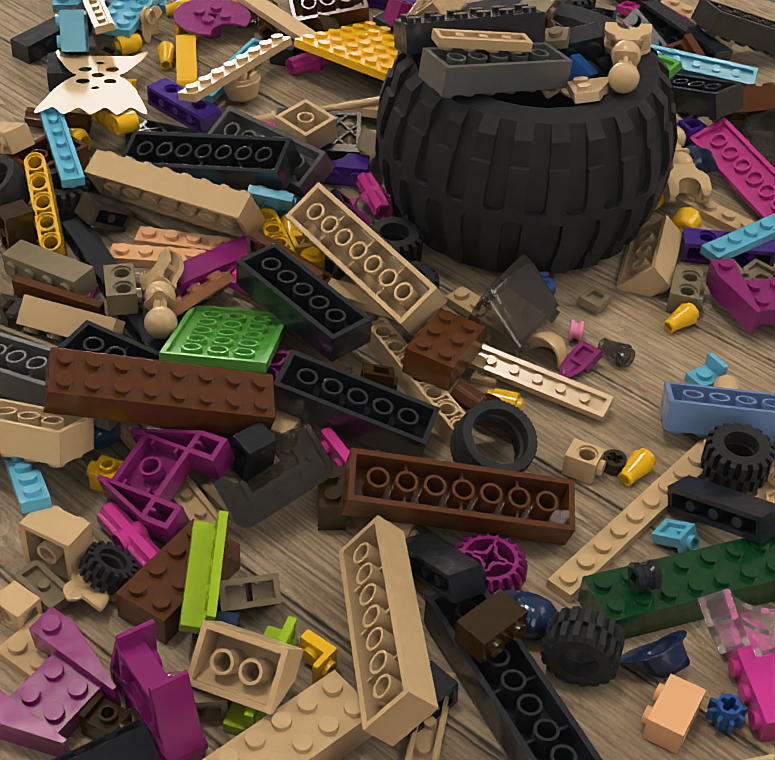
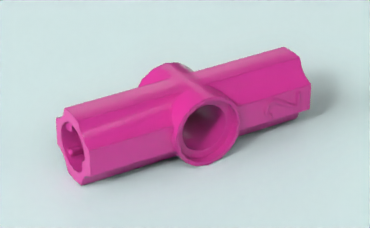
[286,52,336,76]
[356,172,394,220]
[96,502,160,569]

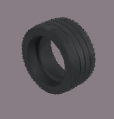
[0,157,31,206]
[450,400,538,472]

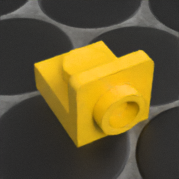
[300,629,338,683]

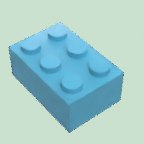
[55,10,90,52]

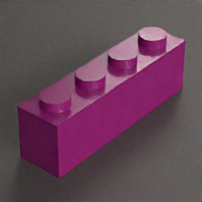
[175,236,249,297]

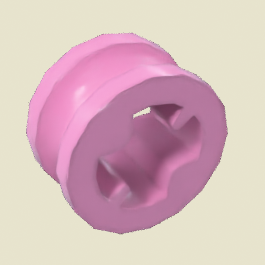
[568,319,584,342]

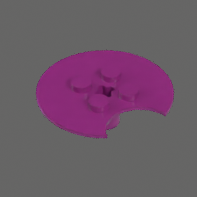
[174,0,251,39]

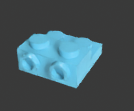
[247,185,297,219]

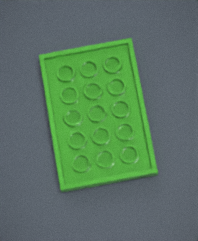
[159,304,287,373]

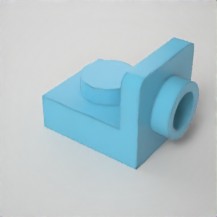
[684,353,728,386]
[651,518,700,553]

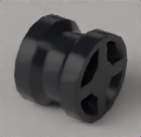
[628,559,662,593]

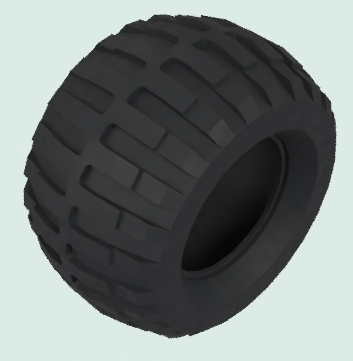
[375,0,678,276]

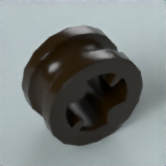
[603,449,627,476]

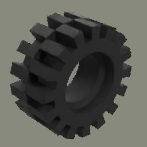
[78,540,138,595]

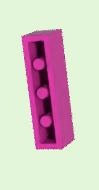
[718,618,775,742]

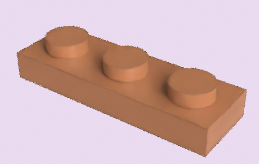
[172,270,234,316]

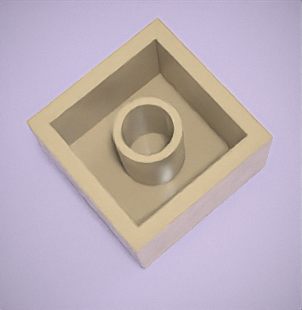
[275,99,337,149]
[19,505,93,582]

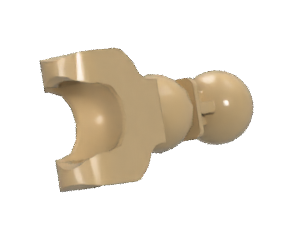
[604,22,652,94]
[663,126,712,202]
[137,247,184,339]

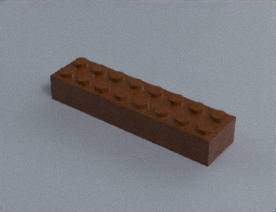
[43,347,276,434]
[341,448,575,545]

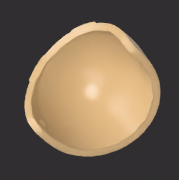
[523,331,567,369]

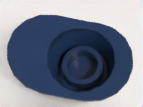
[620,630,690,678]

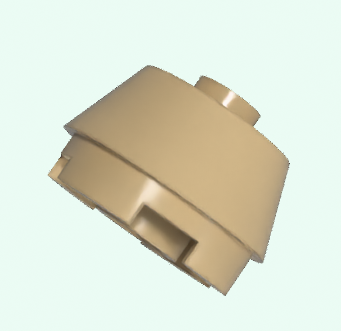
[222,68,261,102]

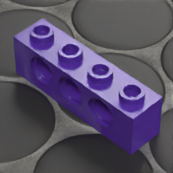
[147,77,222,132]
[680,227,775,268]

